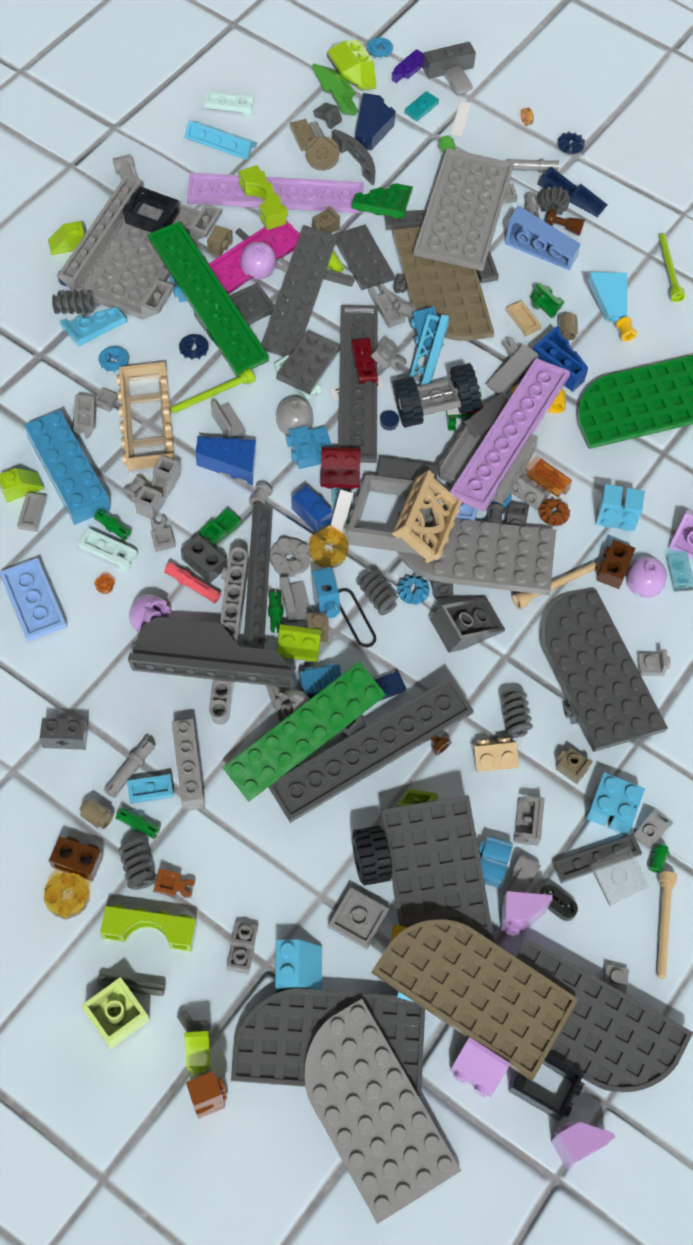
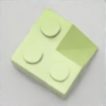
[81,977,149,1050]

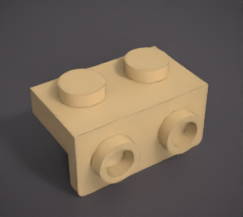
[471,737,519,772]

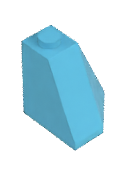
[588,272,627,323]

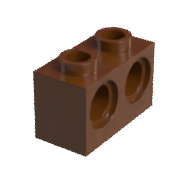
[596,539,636,589]
[49,836,103,882]

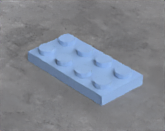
[0,558,67,642]

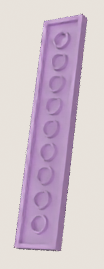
[187,172,364,213]
[450,358,570,512]

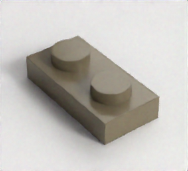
[290,119,315,151]

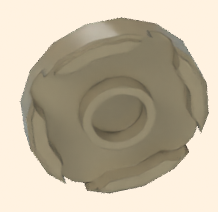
[305,136,340,171]

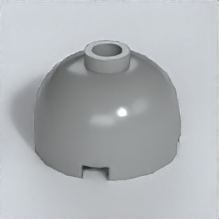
[276,397,314,435]
[275,689,311,721]

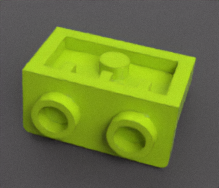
[277,624,321,662]

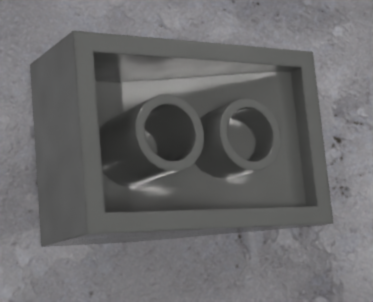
[430,597,505,653]

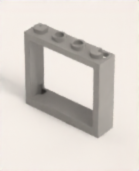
[344,474,432,554]

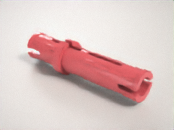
[164,562,221,604]

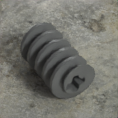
[52,290,93,314]
[357,570,398,615]
[500,691,533,738]
[118,838,155,890]

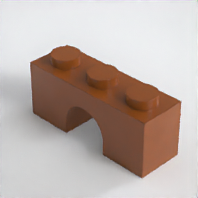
[186,1071,227,1119]

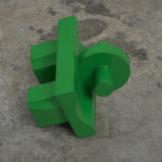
[530,283,564,318]

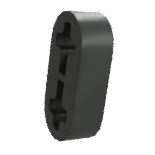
[539,885,578,921]

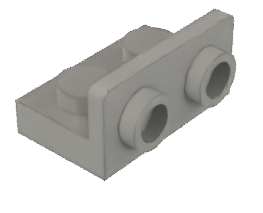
[511,468,555,510]

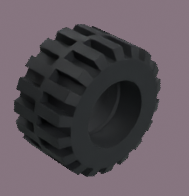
[352,825,392,886]

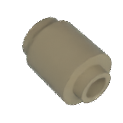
[559,312,578,341]
[79,798,113,829]

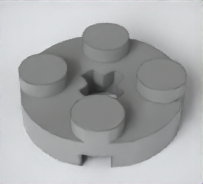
[270,538,310,578]

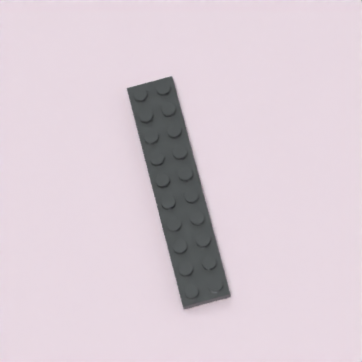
[338,305,378,463]
[268,677,474,823]

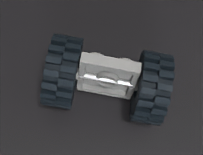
[393,363,481,428]

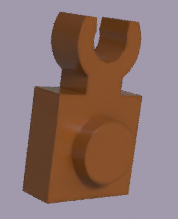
[153,868,195,898]

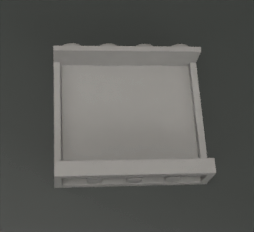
[438,413,538,504]

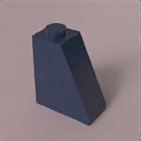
[355,93,396,151]

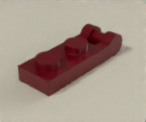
[351,338,378,384]

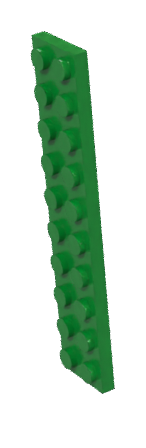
[147,221,269,376]

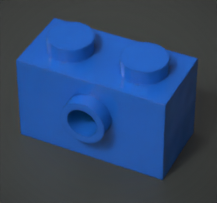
[291,485,333,534]

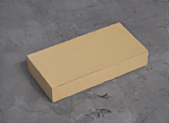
[506,301,542,337]

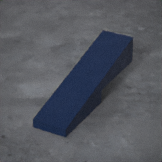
[537,167,608,217]

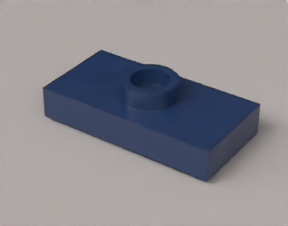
[374,671,406,702]

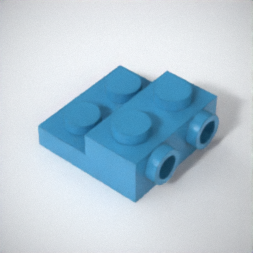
[286,426,332,469]

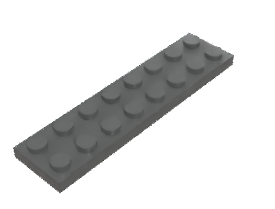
[261,225,338,357]

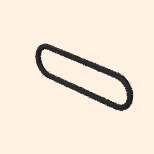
[338,588,376,648]

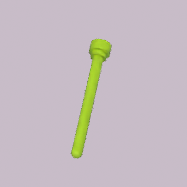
[659,233,686,302]
[170,368,256,413]

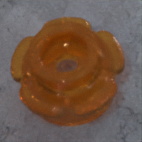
[94,575,115,594]

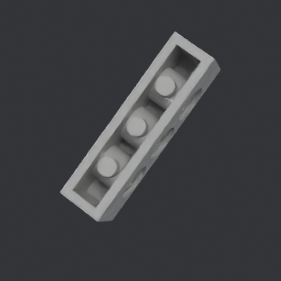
[172,719,204,811]

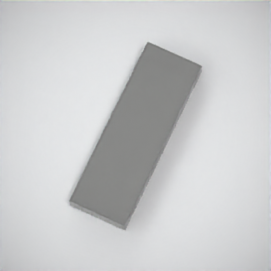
[487,344,539,395]

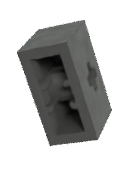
[39,718,88,750]

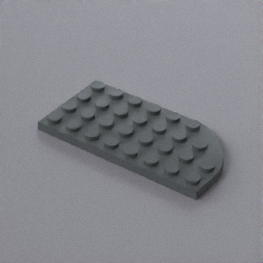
[542,589,668,752]
[381,795,495,943]
[516,938,693,1093]
[231,988,425,1096]

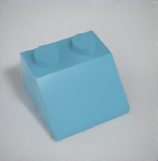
[275,940,322,993]

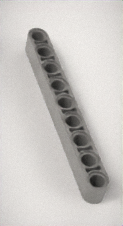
[209,547,249,725]

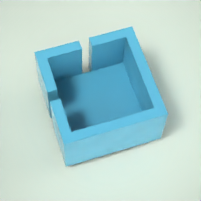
[596,484,645,531]
[586,773,645,835]

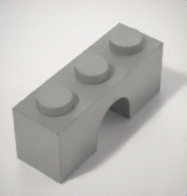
[134,455,181,520]

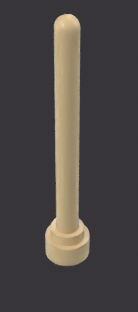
[512,562,598,609]
[657,871,677,979]

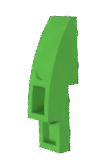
[312,63,359,116]

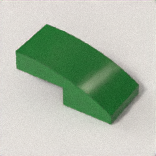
[198,508,242,547]

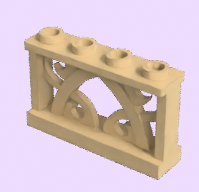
[392,470,462,563]

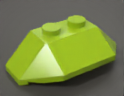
[327,40,376,90]

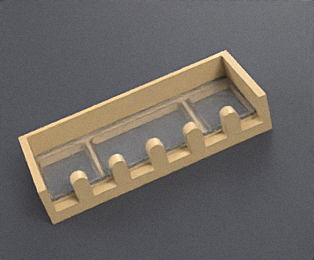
[116,362,175,472]

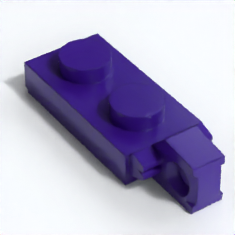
[391,49,424,84]

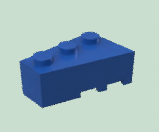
[195,436,256,485]

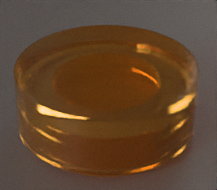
[520,107,534,126]

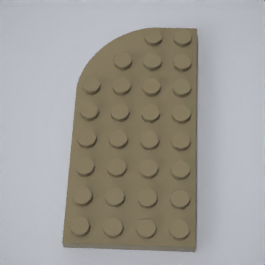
[393,227,494,341]
[371,919,578,1081]

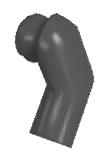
[393,274,406,293]
[177,1010,211,1032]

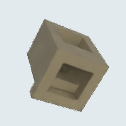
[312,206,340,233]
[207,225,233,256]
[307,613,329,642]
[556,748,593,784]

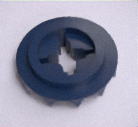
[558,131,585,154]
[179,334,209,360]

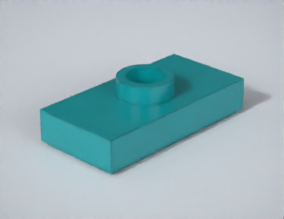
[404,91,439,121]

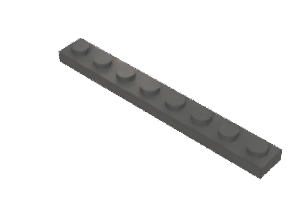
[243,501,273,649]

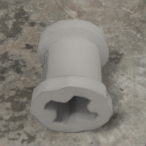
[122,476,148,502]
[249,483,273,506]

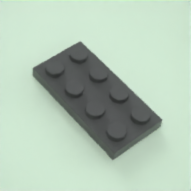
[334,224,395,291]
[194,283,275,342]
[276,330,340,395]

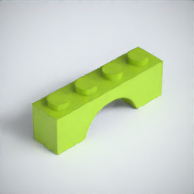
[238,165,288,230]
[100,904,197,952]

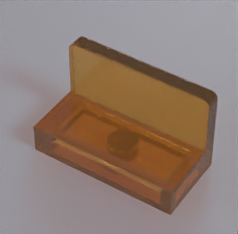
[527,459,572,497]

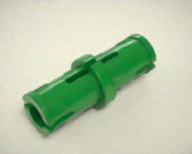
[94,509,131,541]
[268,592,284,633]
[115,807,161,839]

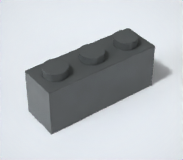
[422,41,476,79]
[377,457,438,481]

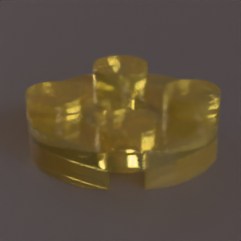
[309,527,349,568]
[44,873,90,920]

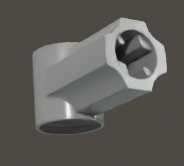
[112,154,138,180]
[502,854,541,894]

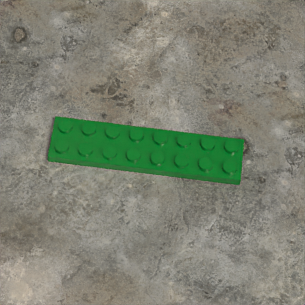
[222,661,386,802]

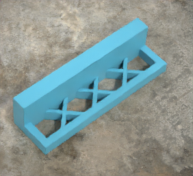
[184,121,258,160]
[409,314,449,386]

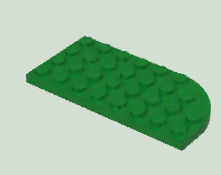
[577,355,693,449]

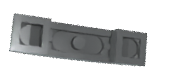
[332,129,376,185]

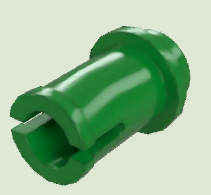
[649,844,670,874]

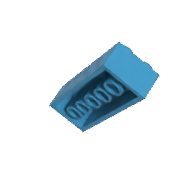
[24,410,111,525]

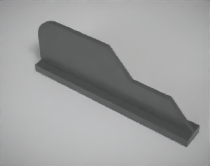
[128,617,297,688]

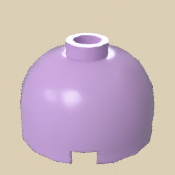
[240,242,277,280]
[625,557,667,598]
[129,595,170,633]

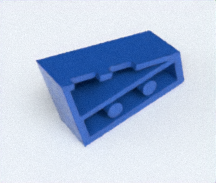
[533,326,588,392]

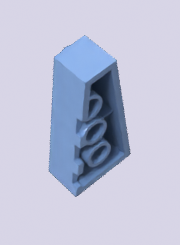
[505,205,581,271]

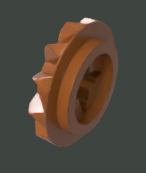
[539,497,570,526]

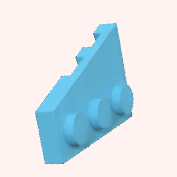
[59,307,127,347]

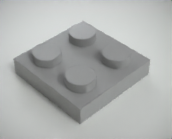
[328,887,390,950]

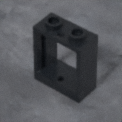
[123,186,179,233]
[509,1054,585,1121]

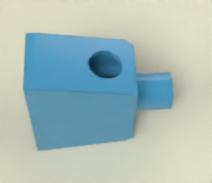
[311,567,340,618]

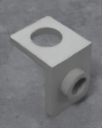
[634,809,673,849]

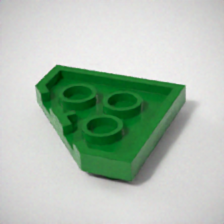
[352,183,413,218]

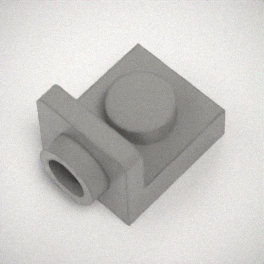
[637,649,671,676]

